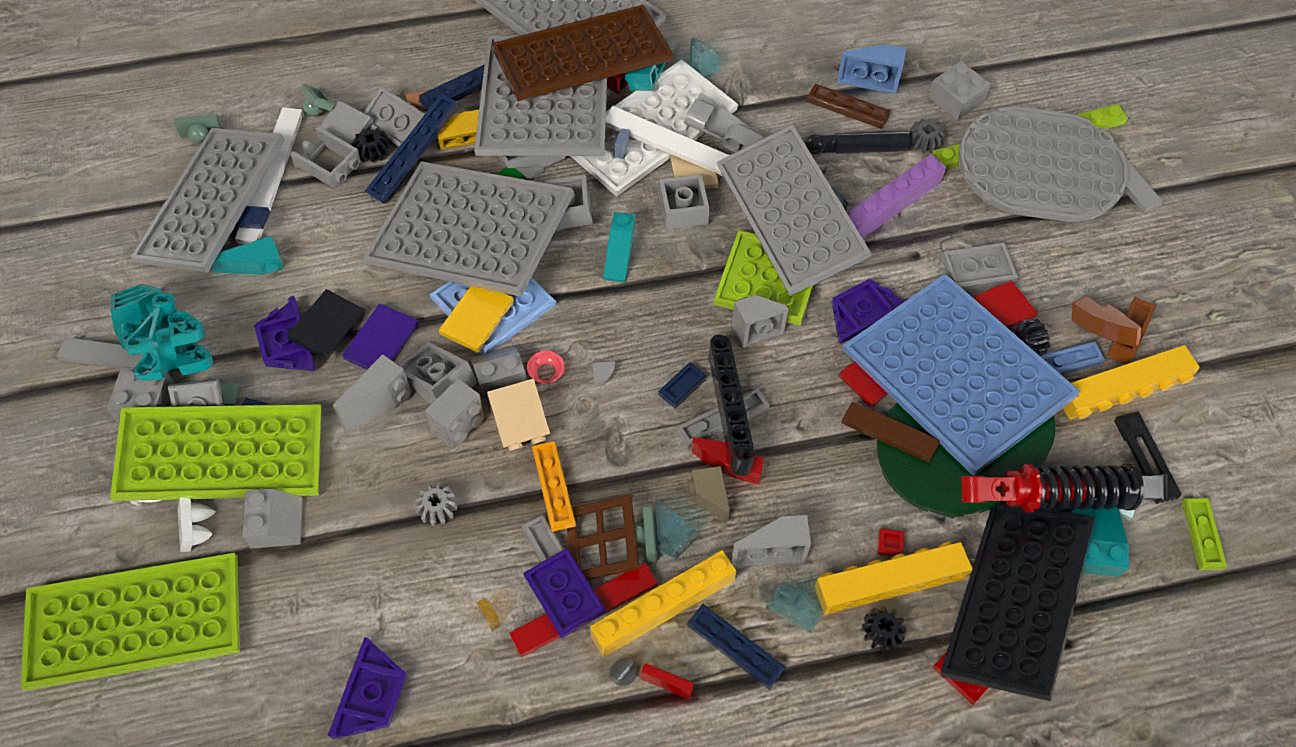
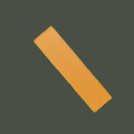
[532,441,576,532]

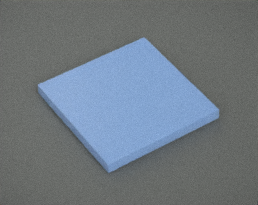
[430,277,556,354]

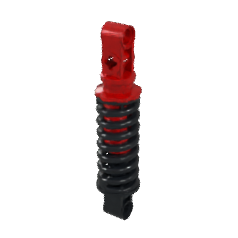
[961,463,1168,512]

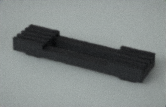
[1114,411,1182,504]

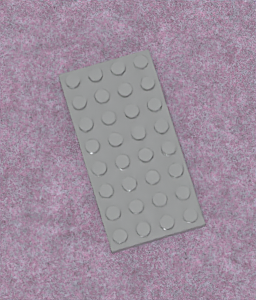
[716,124,871,296]
[131,128,284,273]

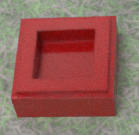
[877,528,905,556]

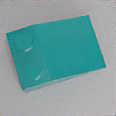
[1067,507,1130,577]

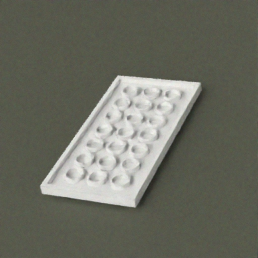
[571,60,738,197]

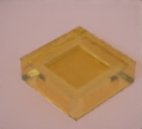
[477,598,500,631]

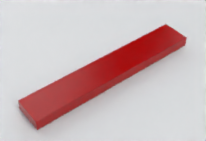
[509,562,658,658]

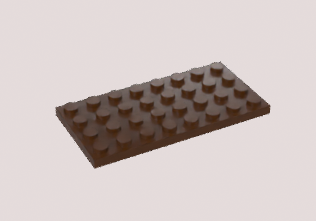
[491,4,674,101]

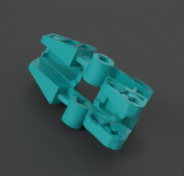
[110,284,213,381]

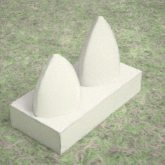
[177,498,216,552]

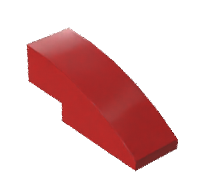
[691,437,764,485]

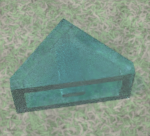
[766,585,823,633]

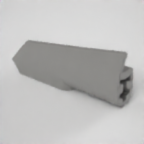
[684,93,766,153]

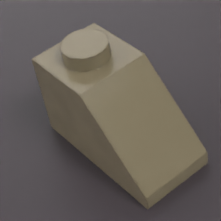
[687,466,730,521]

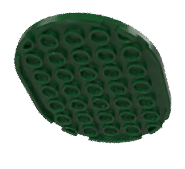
[876,403,1056,517]

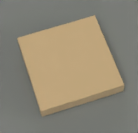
[670,155,718,189]

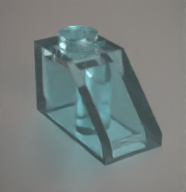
[689,38,721,78]
[655,500,696,561]

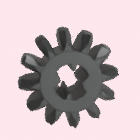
[909,119,945,154]

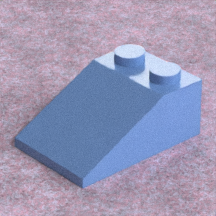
[837,44,907,94]

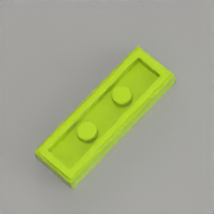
[1182,498,1227,571]

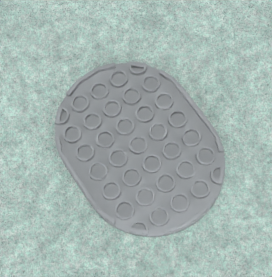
[958,106,1128,222]

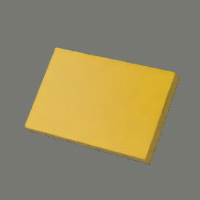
[439,286,514,353]

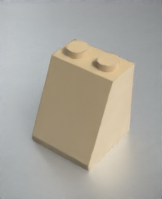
[487,379,550,451]

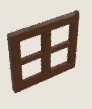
[567,494,639,581]

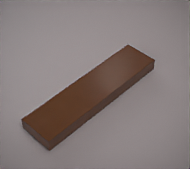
[807,84,890,129]
[841,401,940,463]

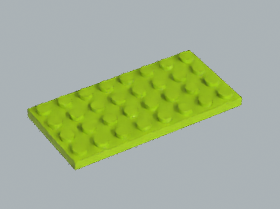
[110,404,322,501]
[20,553,240,691]

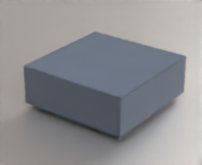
[614,128,629,159]

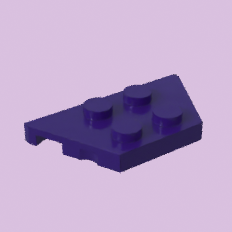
[832,279,908,345]
[254,296,316,371]
[327,637,407,739]

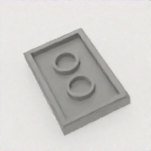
[364,86,425,146]
[941,242,1019,290]

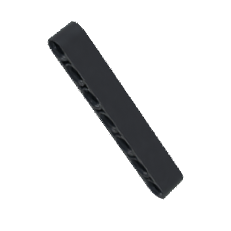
[708,334,755,476]

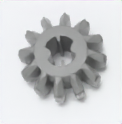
[415,483,458,526]

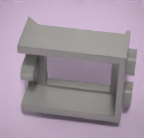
[290,126,361,190]

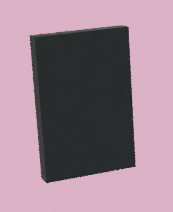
[287,289,365,360]

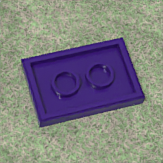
[342,303,419,370]
[523,548,606,639]

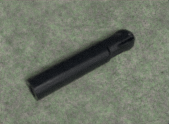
[805,130,910,155]

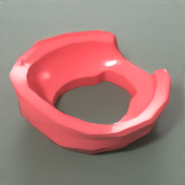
[527,350,565,384]

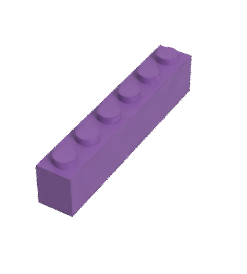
[847,154,946,239]

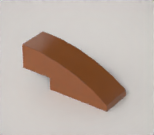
[1072,296,1141,347]
[1106,297,1156,365]

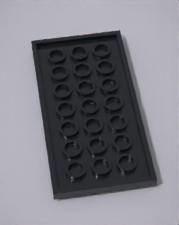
[941,502,1096,701]

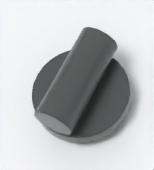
[610,657,637,686]

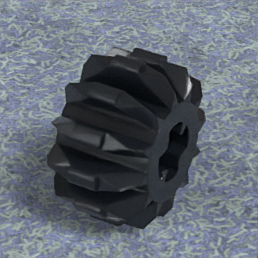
[353,127,390,162]
[1014,319,1050,356]
[861,606,907,652]

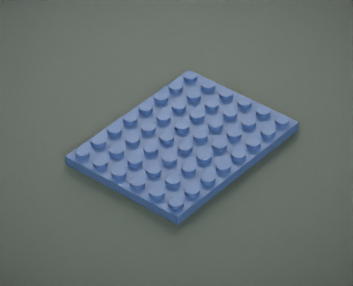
[843,274,1080,476]

